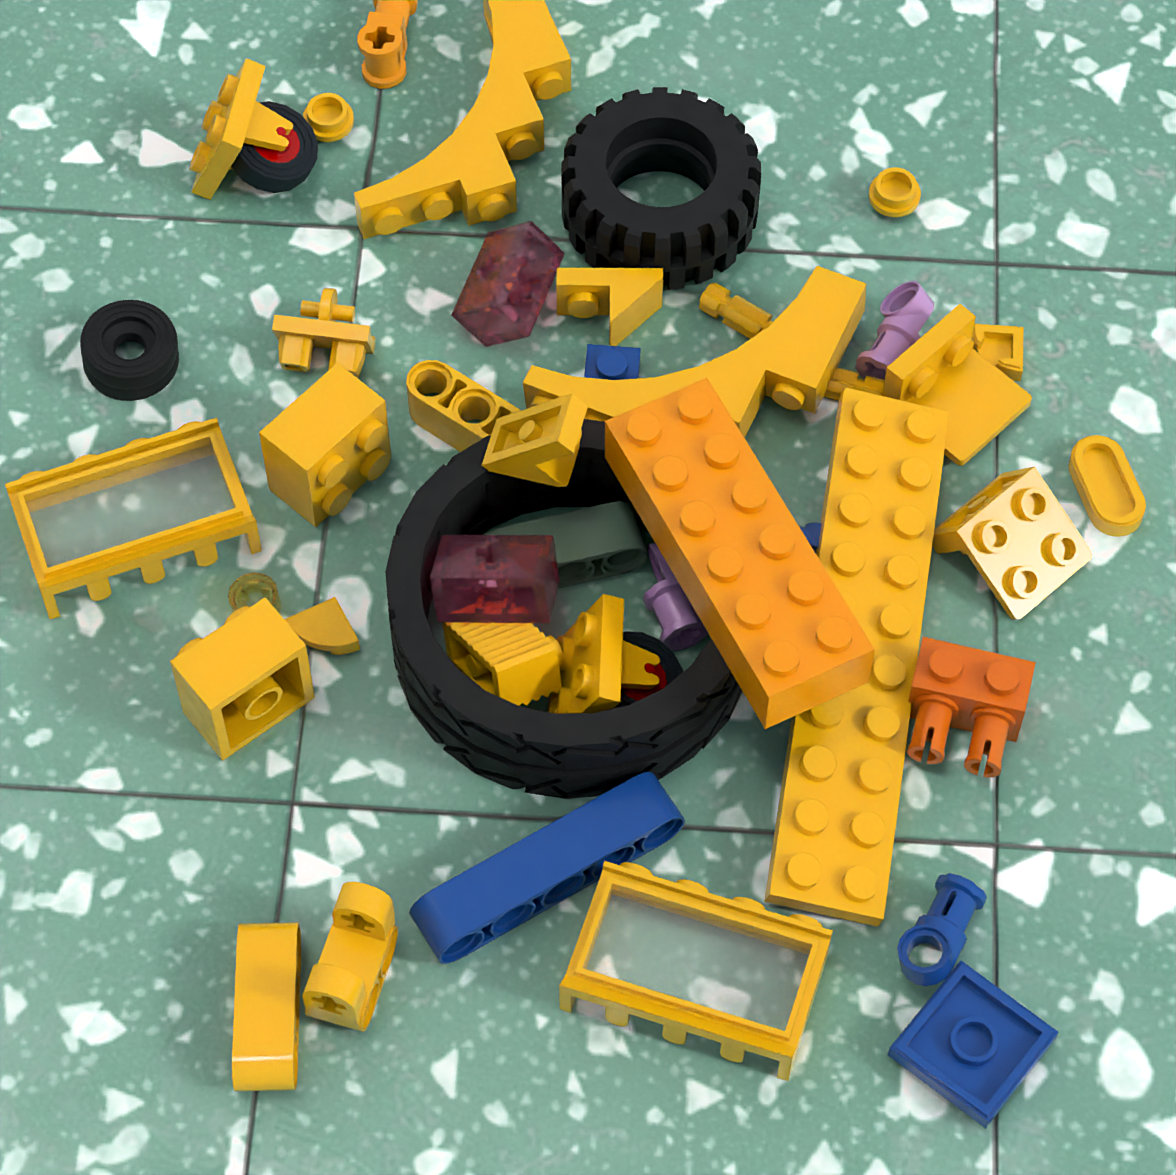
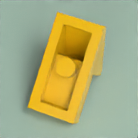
[556,268,663,346]
[481,393,588,487]

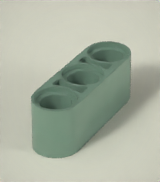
[479,501,649,599]

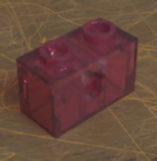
[451,221,565,347]
[430,535,560,623]

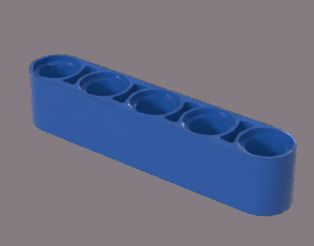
[409,772,685,964]

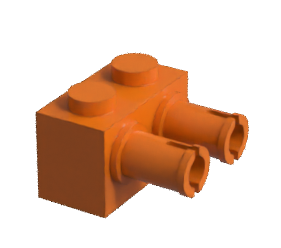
[907,637,1036,778]

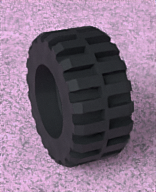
[561,87,761,290]

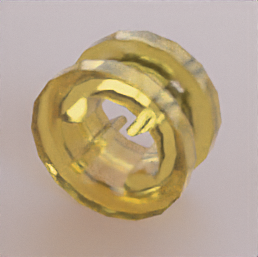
[228,572,282,614]

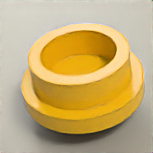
[303,93,354,142]
[868,167,921,218]

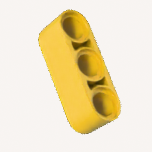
[406,360,521,452]
[232,922,301,1091]

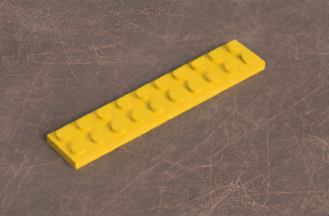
[764,387,949,927]

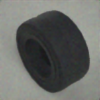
[80,300,179,401]

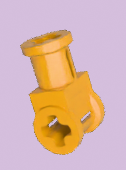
[357,0,418,89]

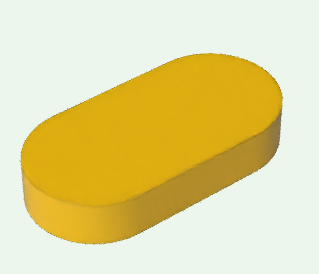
[1068,435,1146,537]

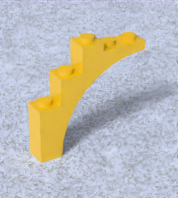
[354,0,571,239]
[522,266,867,438]

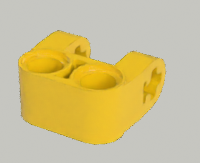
[302,882,398,1032]

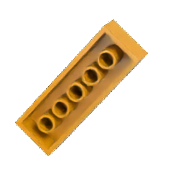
[605,378,875,729]

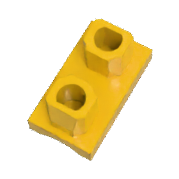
[272,288,376,378]

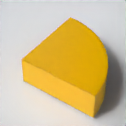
[972,324,1024,381]
[284,597,360,655]

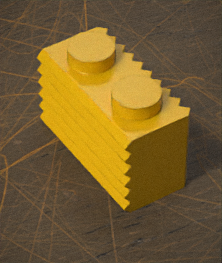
[442,597,564,706]

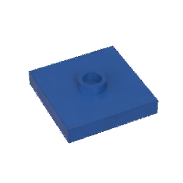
[888,960,1059,1129]

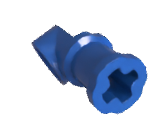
[897,873,987,986]

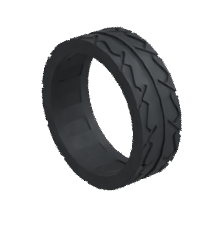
[385,419,743,799]

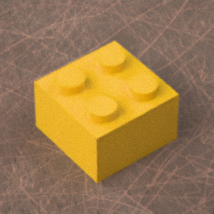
[259,363,391,528]
[170,597,315,761]

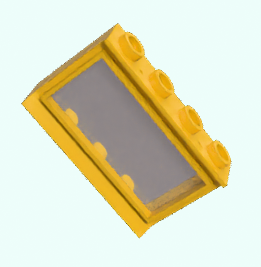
[5,417,262,619]
[559,861,833,1081]

